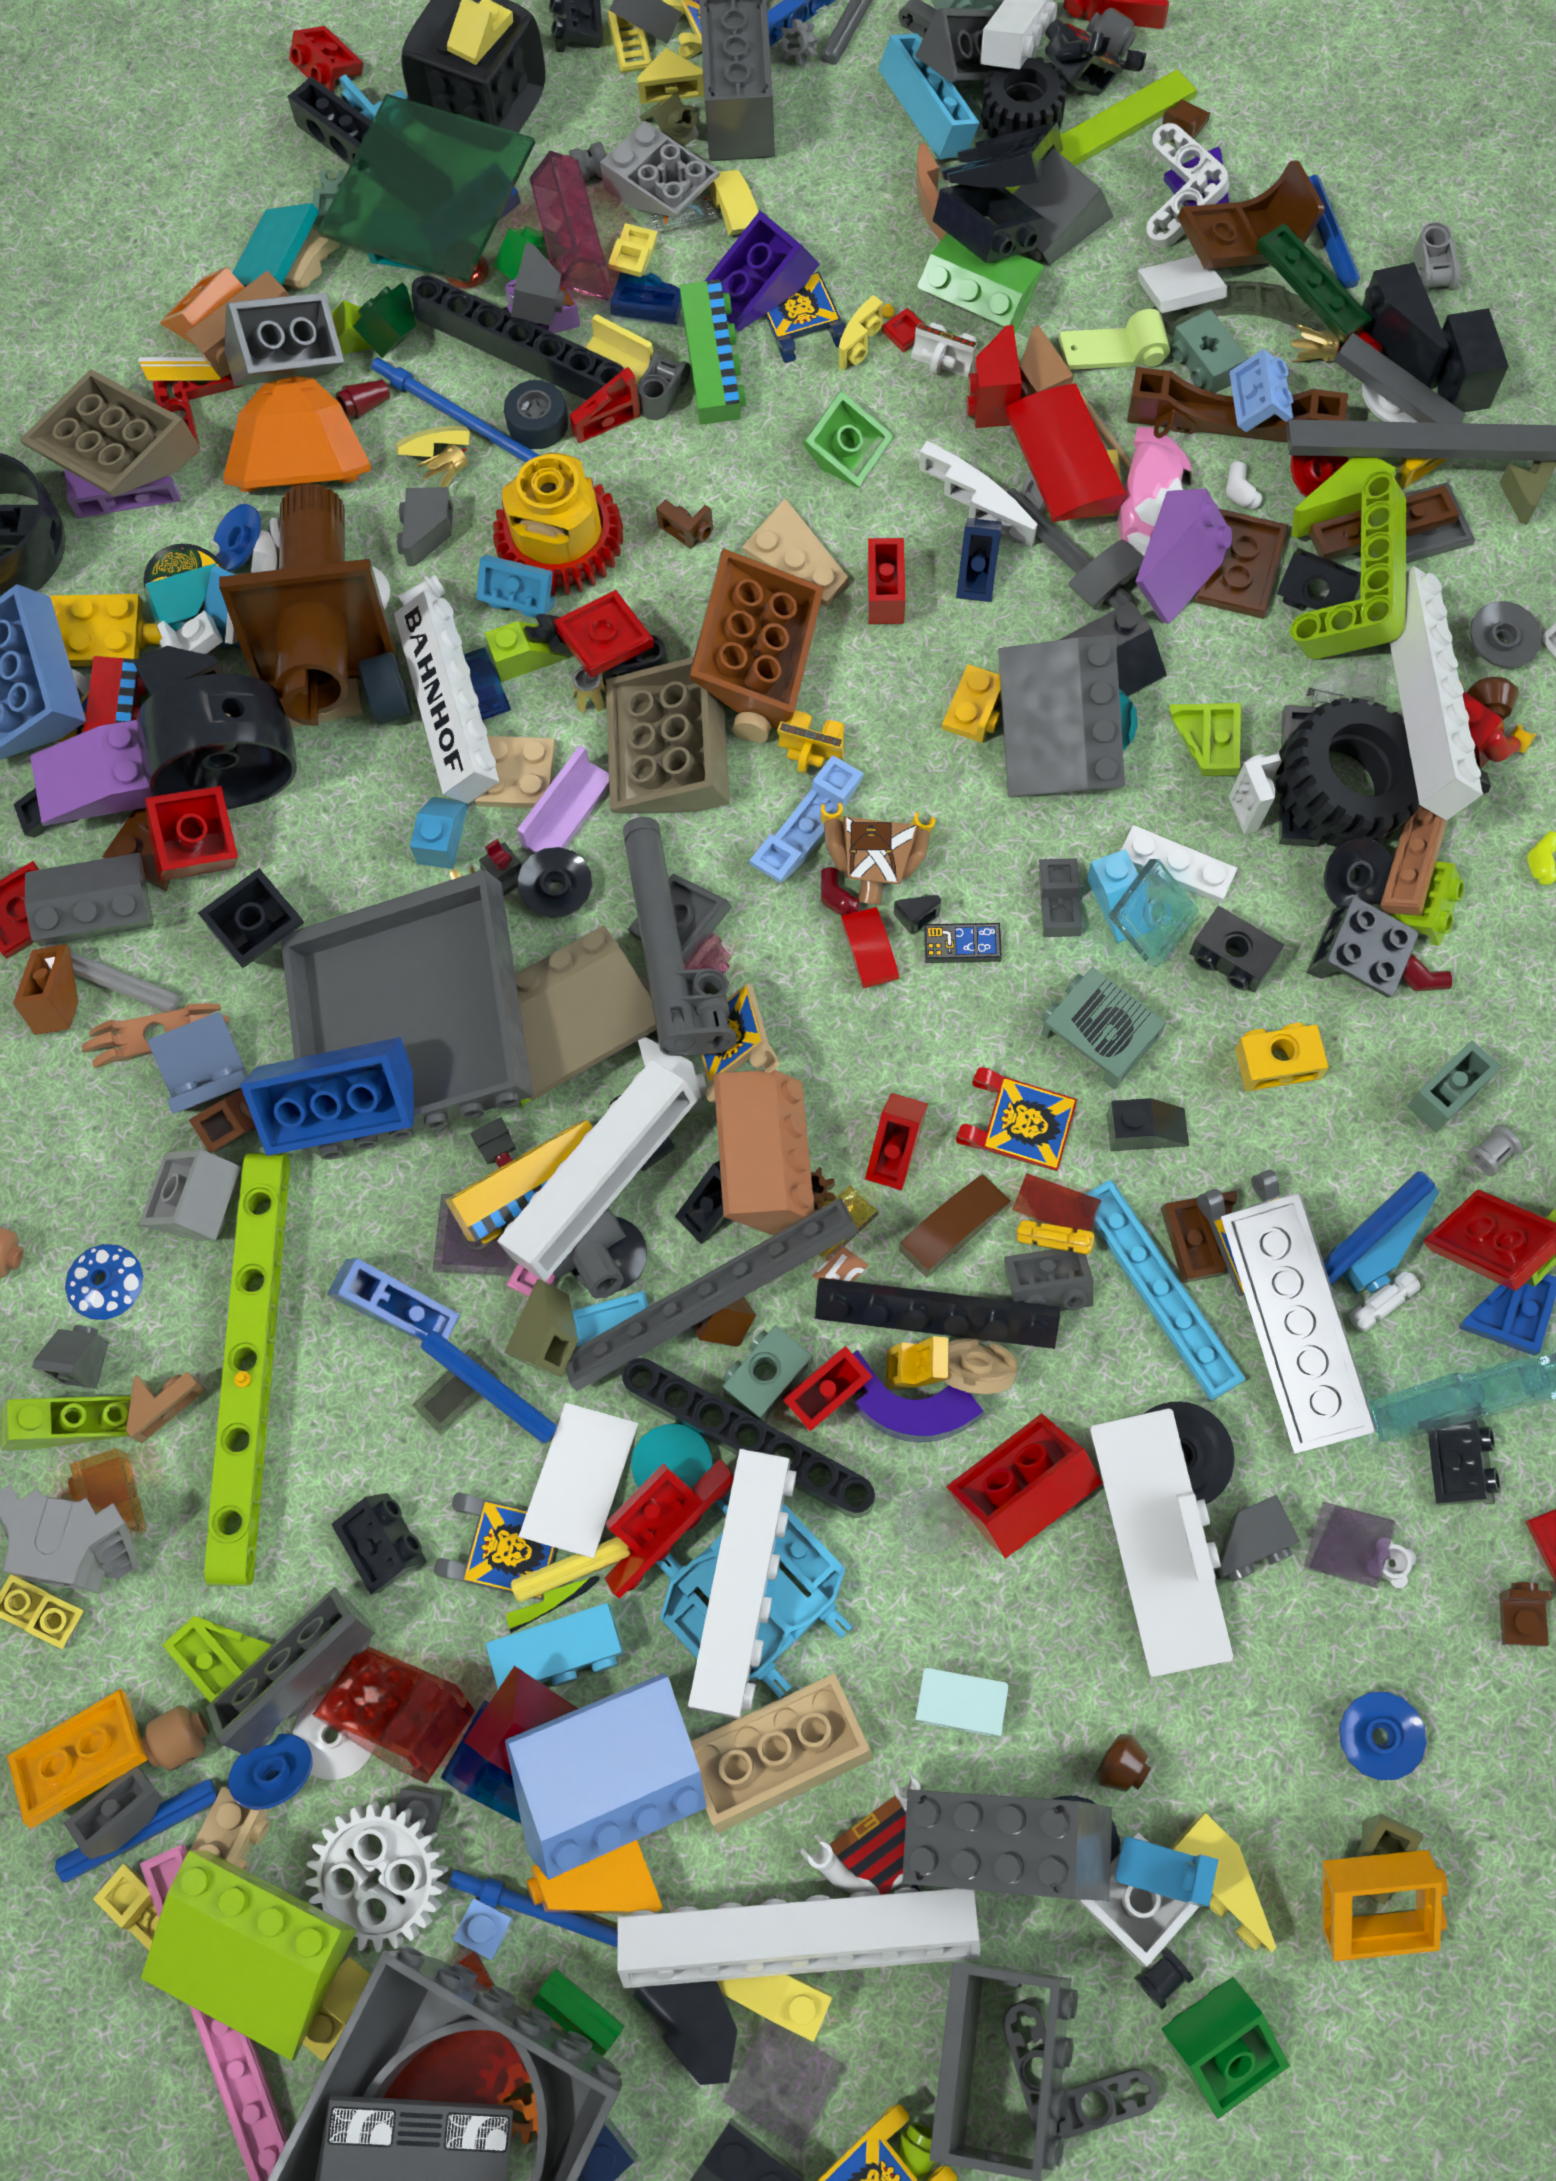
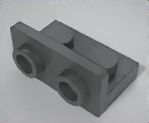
[1004,1248,1094,1311]

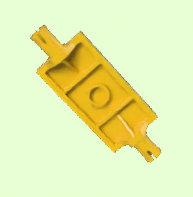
[50,594,162,667]

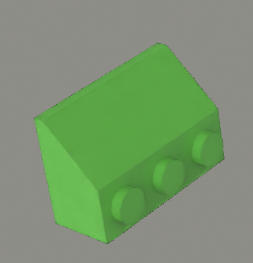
[917,233,1045,333]

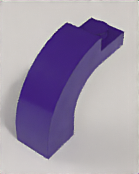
[853,1350,984,1443]

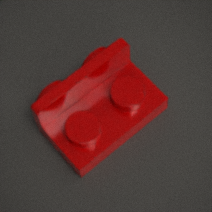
[289,26,364,93]

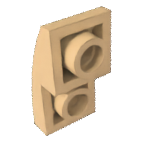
[283,229,340,289]

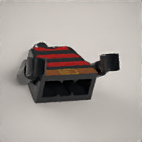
[1045,19,1146,95]

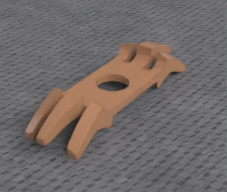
[82,1003,230,1068]

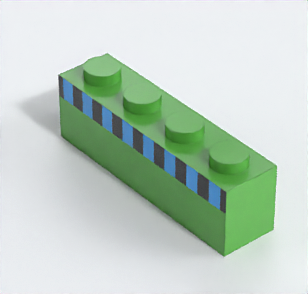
[679,279,746,425]

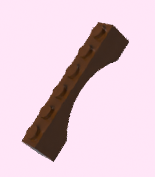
[1127,367,1348,442]

